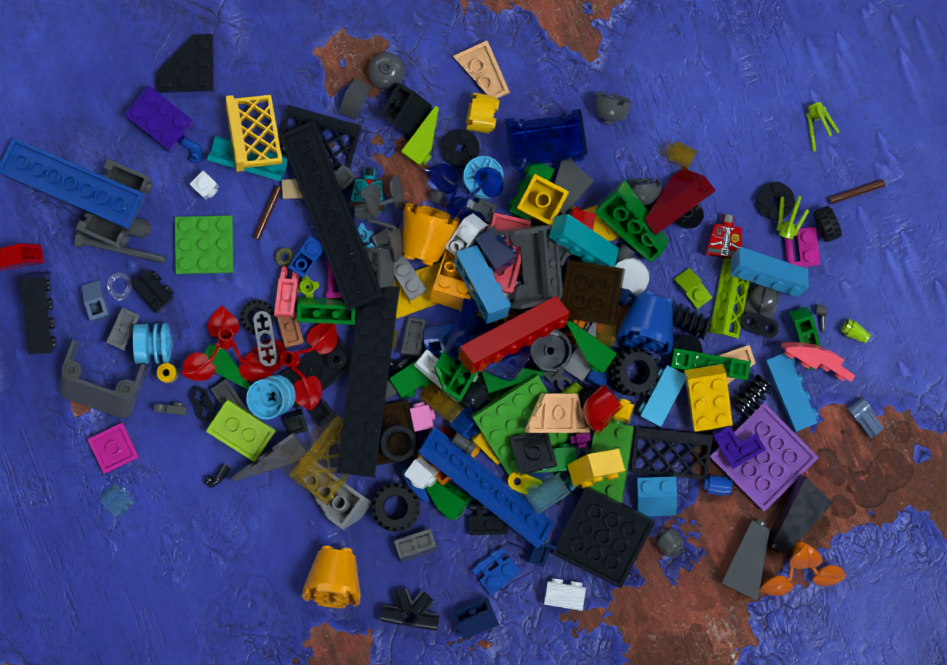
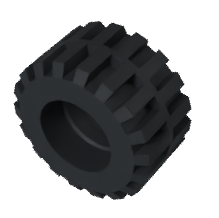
[607,347,660,396]
[371,483,420,532]

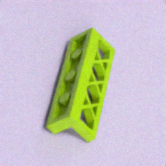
[709,258,750,339]

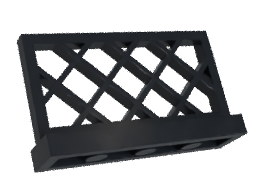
[279,105,363,169]
[631,425,713,480]

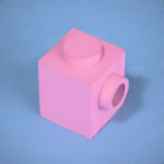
[410,402,436,432]

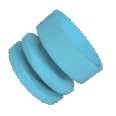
[464,156,504,200]
[133,323,172,364]
[246,374,296,420]

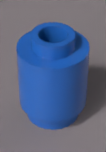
[703,475,732,496]

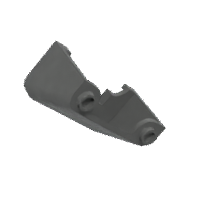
[76,159,153,248]

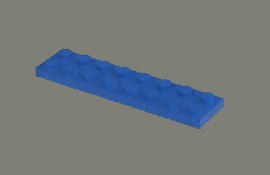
[0,137,146,230]
[418,427,554,549]

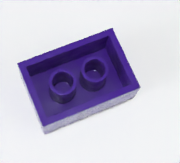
[125,85,195,153]

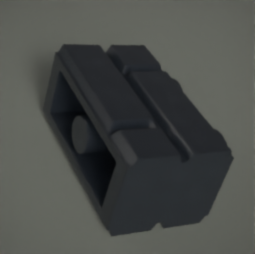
[131,269,175,314]

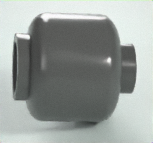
[656,529,685,558]

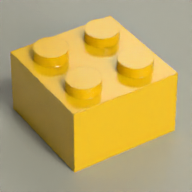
[517,174,569,225]

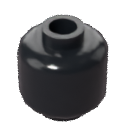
[460,381,488,410]

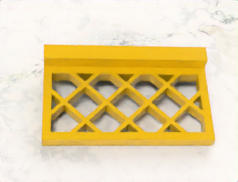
[225,95,282,172]

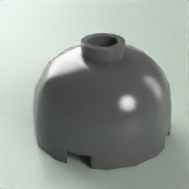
[367,52,406,91]
[594,92,633,125]
[628,178,662,209]

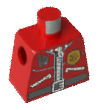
[705,214,742,258]

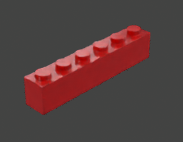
[458,296,570,374]

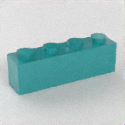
[549,214,619,267]

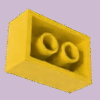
[684,364,733,432]

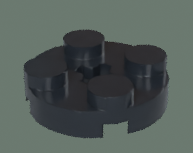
[442,129,480,168]
[756,182,795,220]

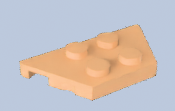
[525,393,590,433]

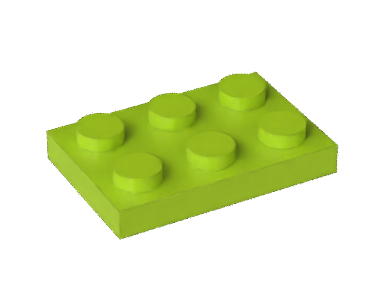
[206,398,276,462]

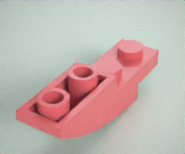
[781,342,855,382]

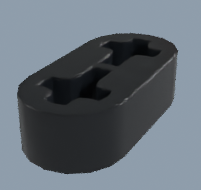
[191,387,216,423]

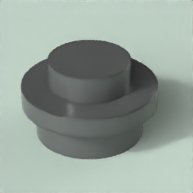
[430,189,448,205]

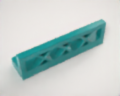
[207,136,289,181]

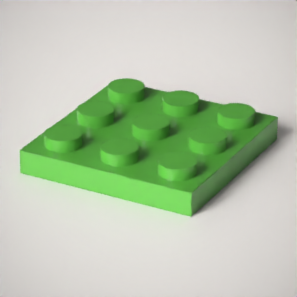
[175,216,234,275]

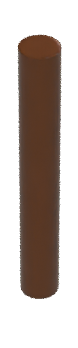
[829,179,885,204]
[253,185,282,240]

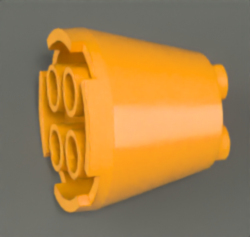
[402,203,461,265]
[302,546,361,608]

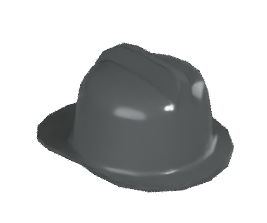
[745,283,780,323]

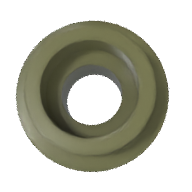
[275,248,294,266]

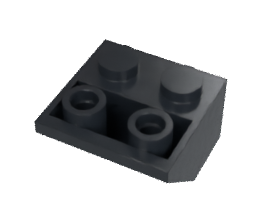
[379,83,432,138]

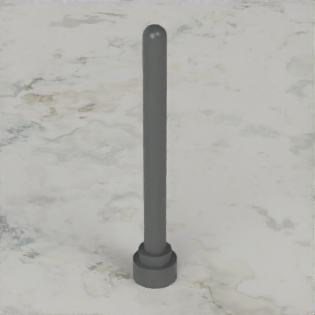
[74,231,166,263]

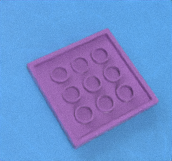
[710,403,819,512]

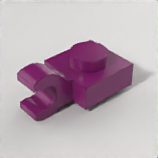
[570,433,591,448]

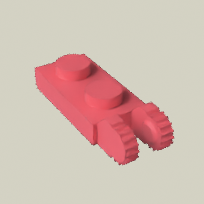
[274,266,299,318]

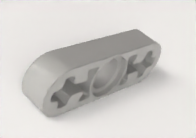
[253,311,278,367]

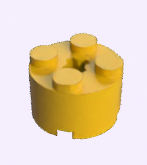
[466,92,499,134]

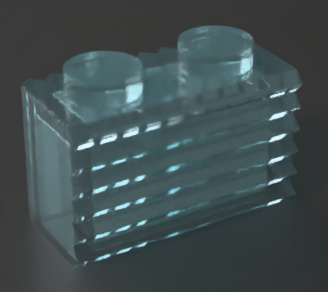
[525,473,570,514]

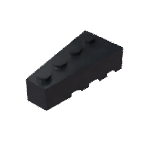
[21,272,57,355]

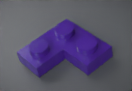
[713,426,766,469]

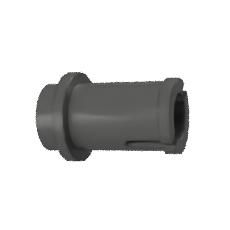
[451,432,476,455]

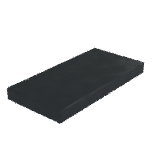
[279,335,352,410]

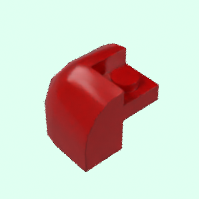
[583,384,624,434]

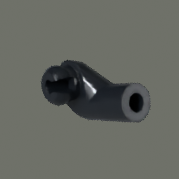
[389,356,414,372]
[204,464,230,488]

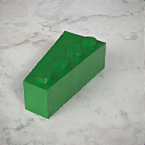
[594,179,669,263]

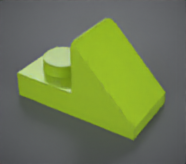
[674,268,713,309]

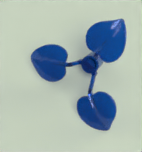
[425,163,504,245]

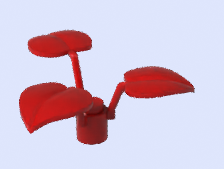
[181,305,273,382]
[251,323,338,411]

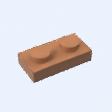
[277,310,304,348]

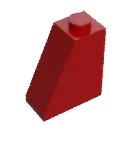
[0,243,44,271]

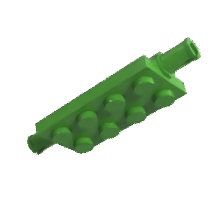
[590,419,634,503]

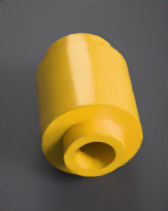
[157,363,178,383]

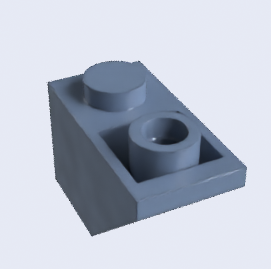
[82,280,112,322]

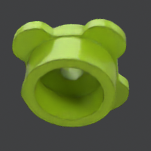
[298,276,319,298]

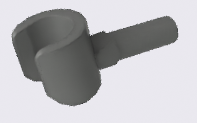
[815,304,827,332]

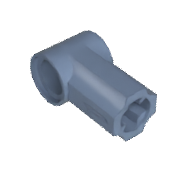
[847,397,884,438]

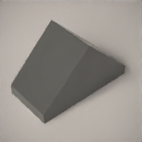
[339,78,372,120]

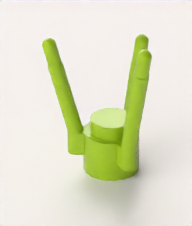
[806,102,839,152]
[776,196,809,240]

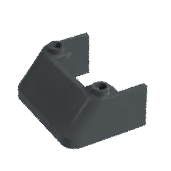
[493,225,563,309]
[59,340,149,418]

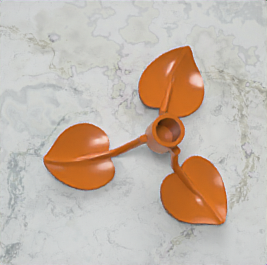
[759,542,846,596]

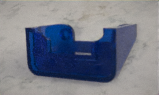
[505,109,588,170]
[445,297,531,381]

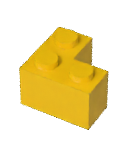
[567,449,625,488]

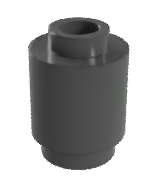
[128,217,152,239]

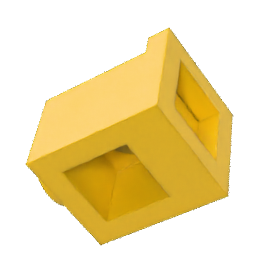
[611,399,635,424]

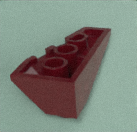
[644,169,716,235]

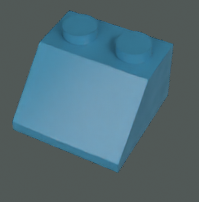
[636,477,677,516]

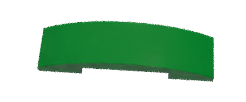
[671,348,751,380]

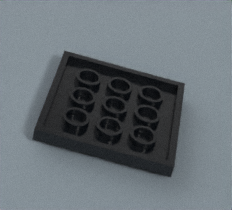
[552,487,656,588]

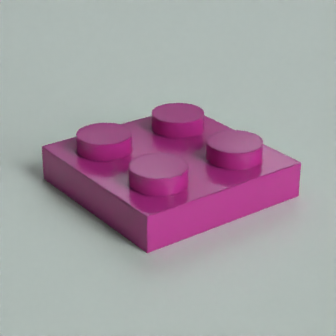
[87,423,140,474]

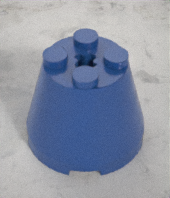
[615,291,673,355]

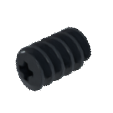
[673,303,712,340]
[732,374,773,417]

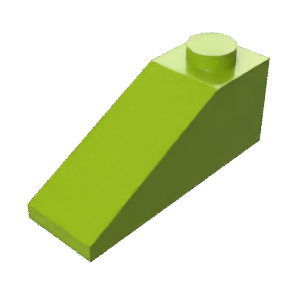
[401,106,439,167]

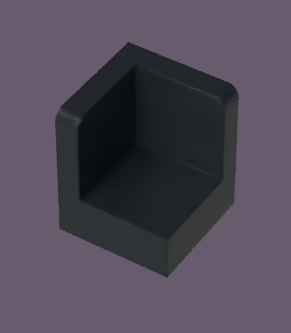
[310,400,337,427]

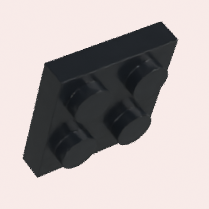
[509,433,558,476]

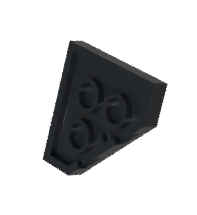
[156,34,214,93]

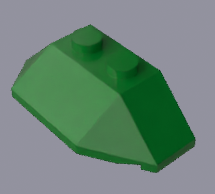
[434,330,485,402]

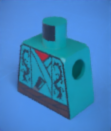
[348,168,385,213]

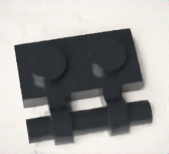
[469,500,508,535]

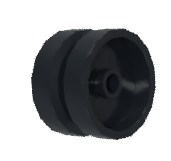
[525,330,572,373]

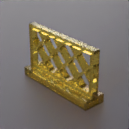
[289,415,350,505]

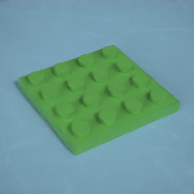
[471,373,574,476]

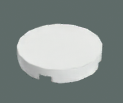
[615,258,650,295]

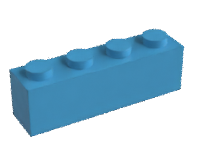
[454,245,511,324]
[731,247,809,298]
[764,353,819,432]

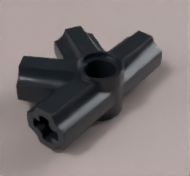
[380,588,440,631]

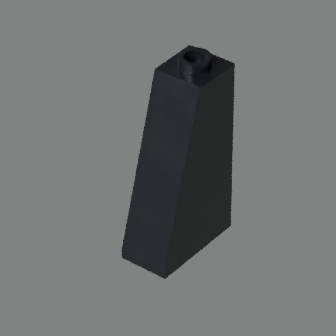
[768,474,833,555]

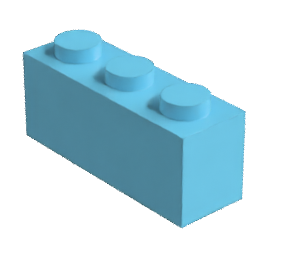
[638,365,685,427]

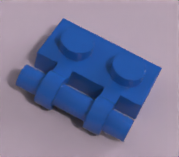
[471,546,521,595]

